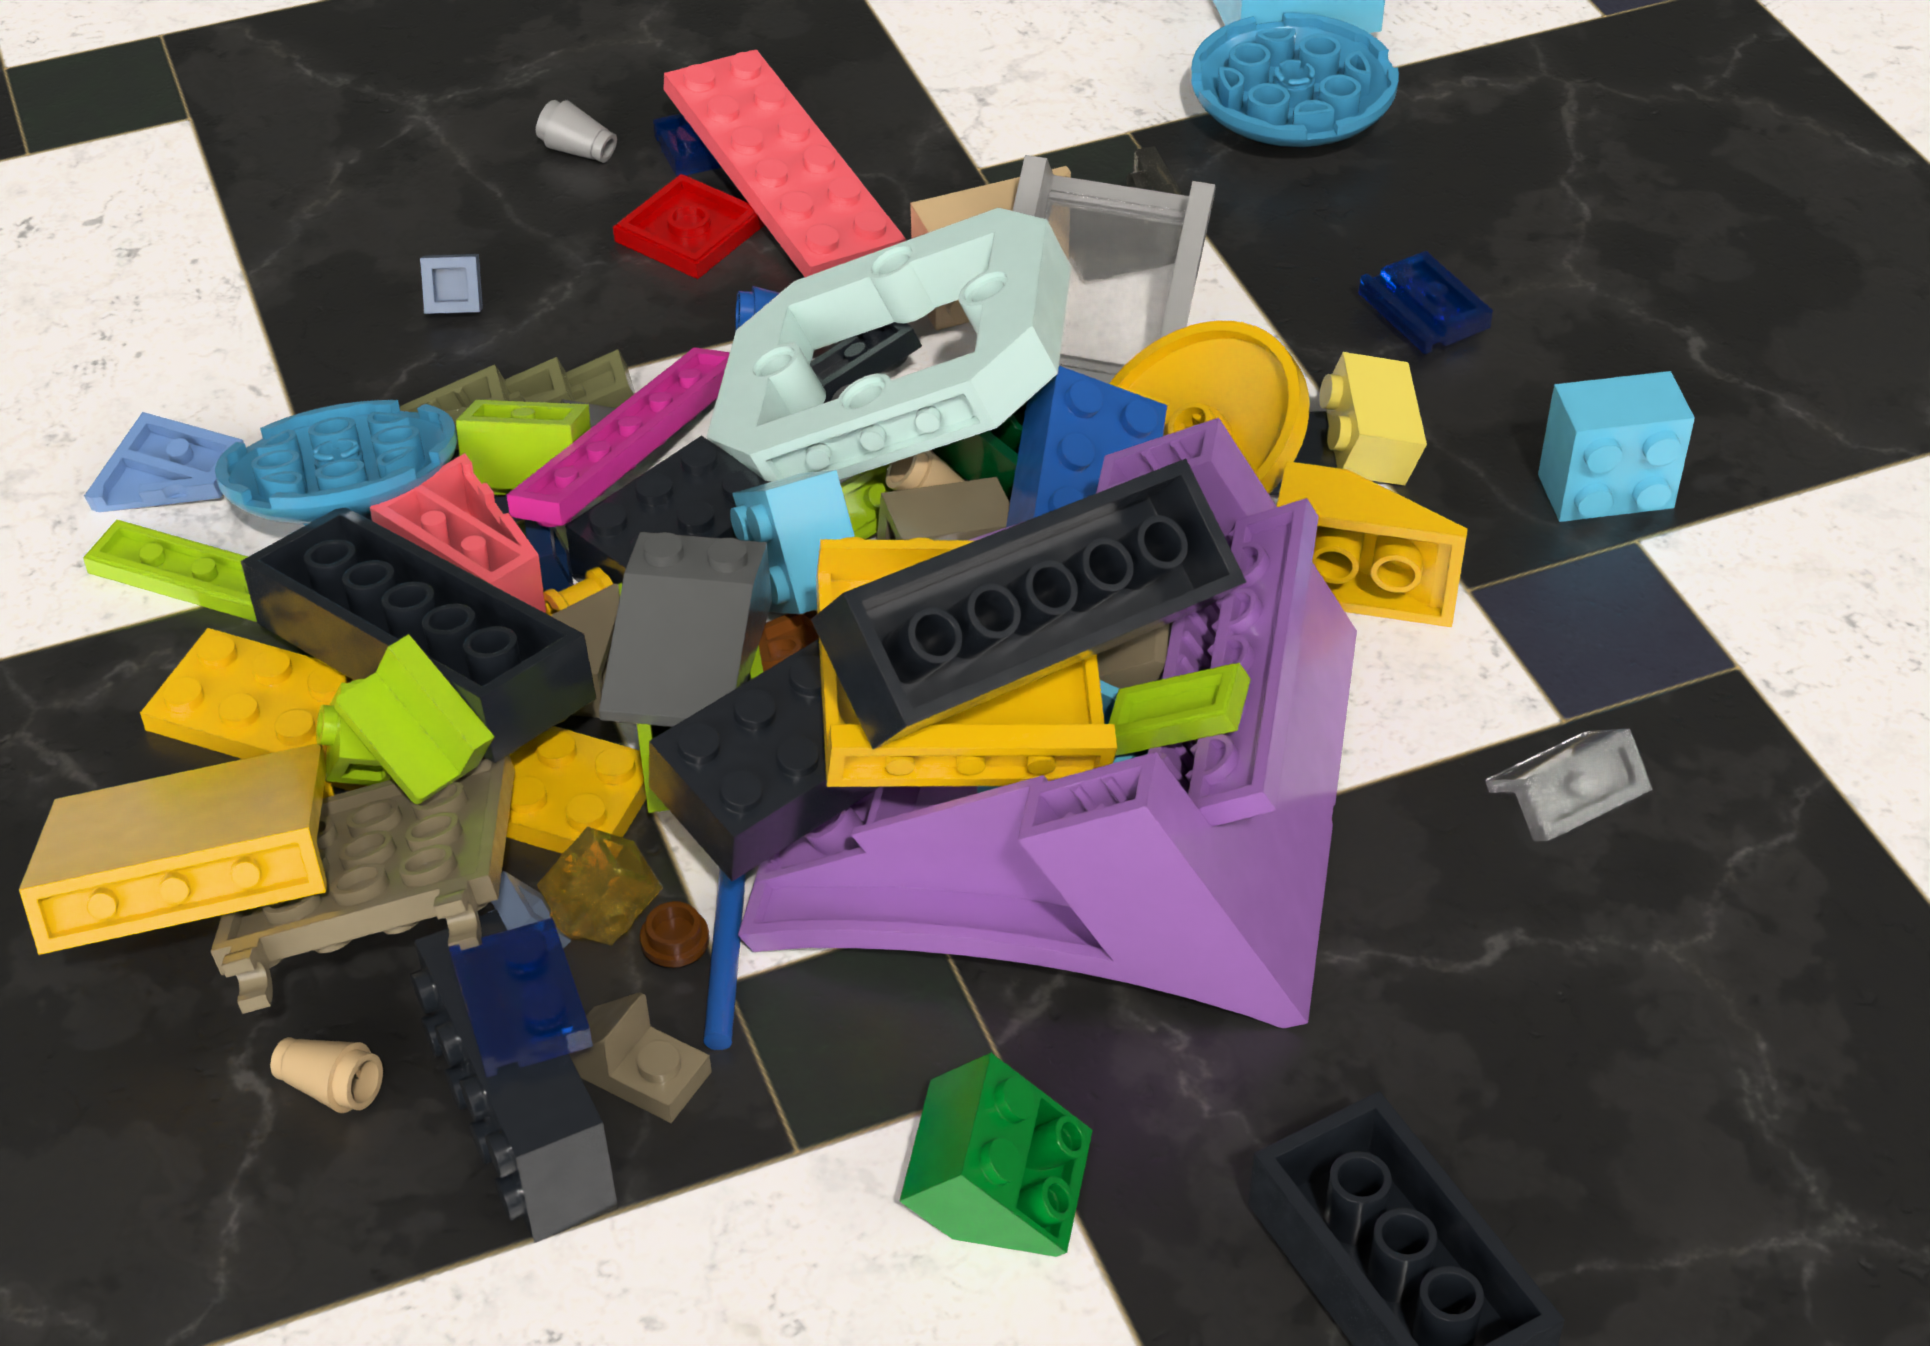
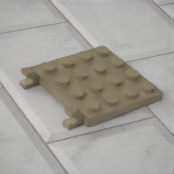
[211,755,515,1014]

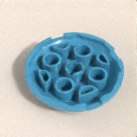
[1191,13,1399,147]
[215,400,457,525]

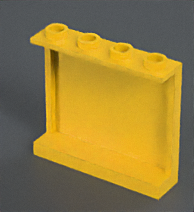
[816,537,1117,787]
[19,744,335,955]

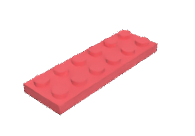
[664,49,906,277]

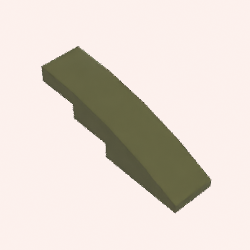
[399,349,635,450]

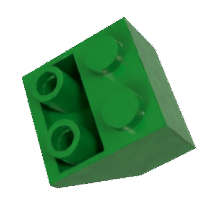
[899,1052,1093,1257]

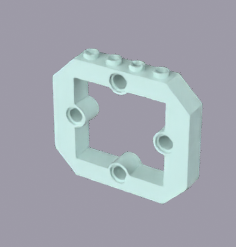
[706,208,1071,482]

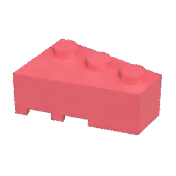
[370,453,546,613]

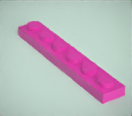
[507,347,730,527]

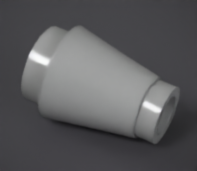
[536,100,617,163]

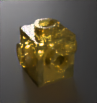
[537,826,663,946]

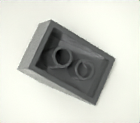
[599,532,772,727]

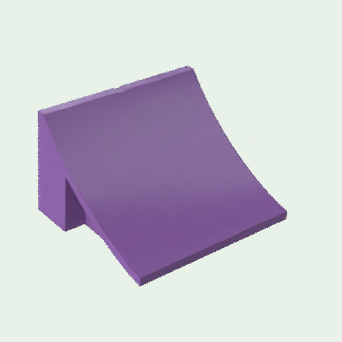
[738,418,1357,1029]

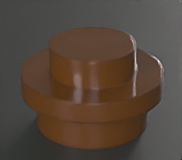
[640,901,710,967]

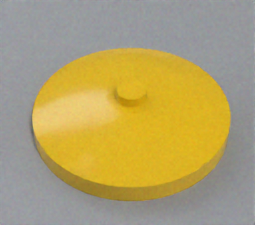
[1109,320,1310,494]

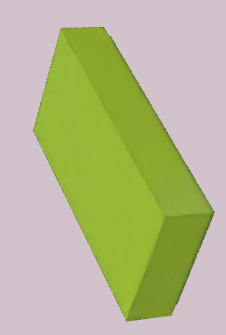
[1108,662,1251,756]

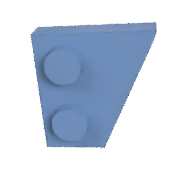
[84,412,244,513]

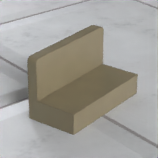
[877,477,1010,540]

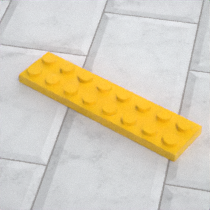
[140,628,646,866]

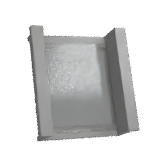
[1013,155,1216,384]

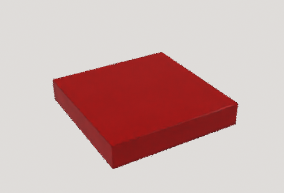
[613,174,765,279]

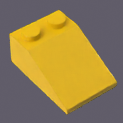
[1277,461,1467,627]

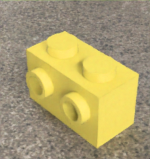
[1319,352,1427,486]

